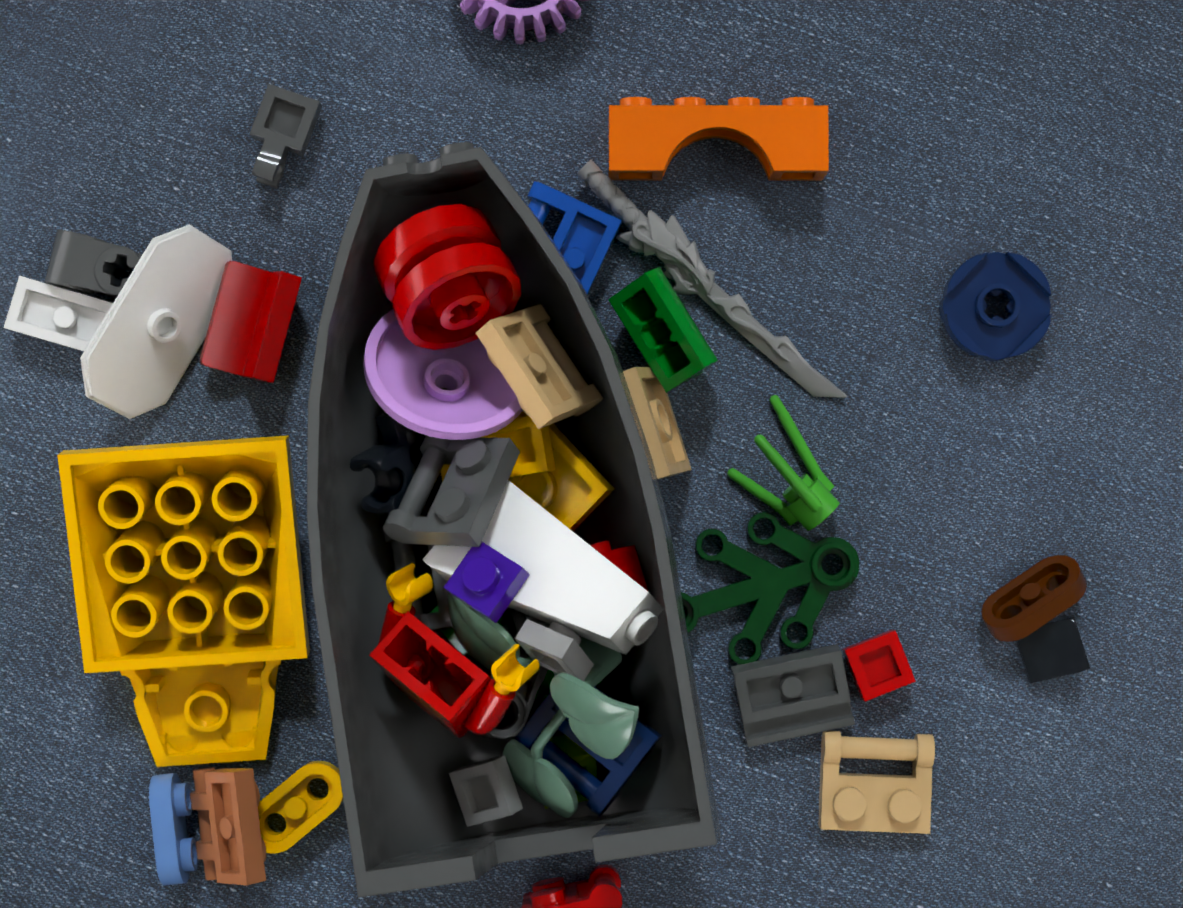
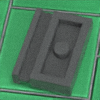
[731,644,855,747]

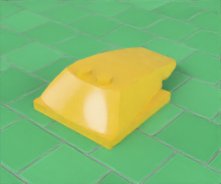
[57,435,310,767]

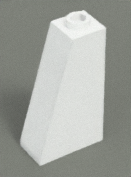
[422,480,664,655]

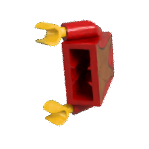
[369,562,539,739]

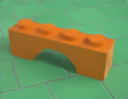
[608,97,829,181]

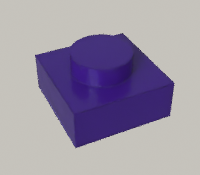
[443,542,530,623]

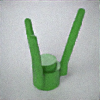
[727,395,840,531]

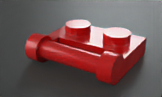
[521,865,622,908]

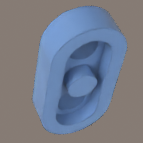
[149,773,198,886]

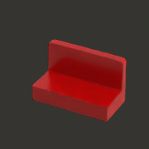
[200,261,302,383]

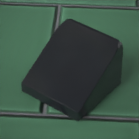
[1016,615,1090,683]

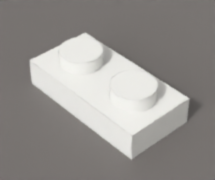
[3,276,113,351]

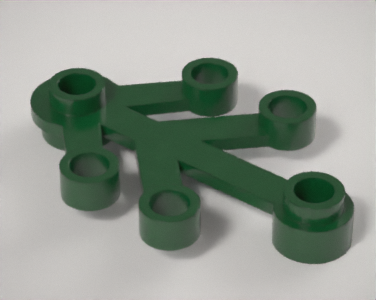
[681,512,859,665]

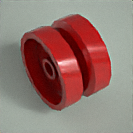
[374,204,521,350]

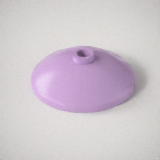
[363,309,523,440]

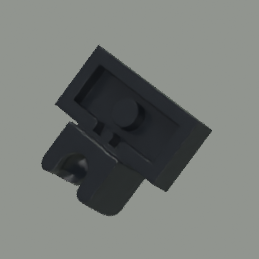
[350,412,442,517]

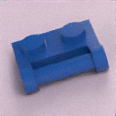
[527,181,622,296]

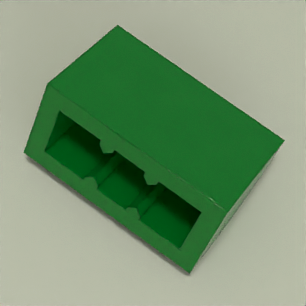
[608,267,718,393]

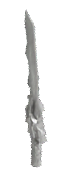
[576,160,847,398]

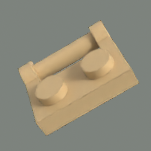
[475,304,603,429]
[818,730,935,834]

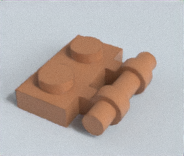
[190,767,266,885]

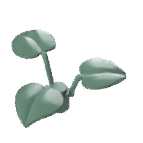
[448,592,639,818]

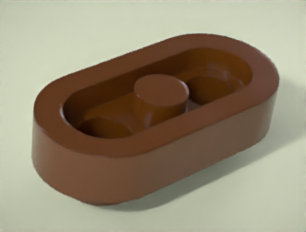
[981,555,1087,642]

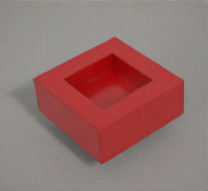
[842,629,916,702]

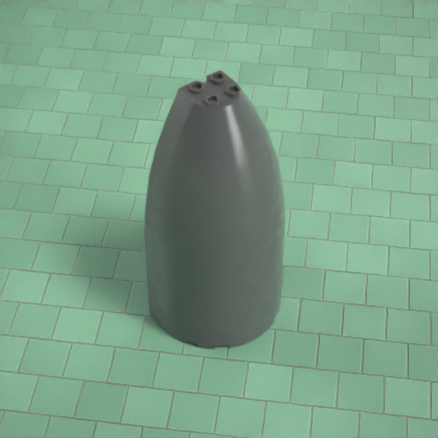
[307,142,721,898]

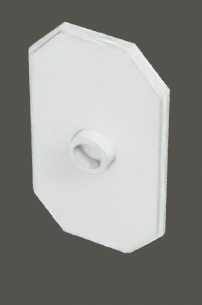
[80,225,232,419]

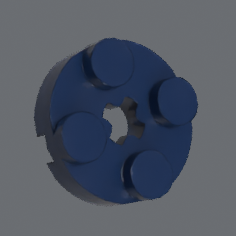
[939,252,1052,362]

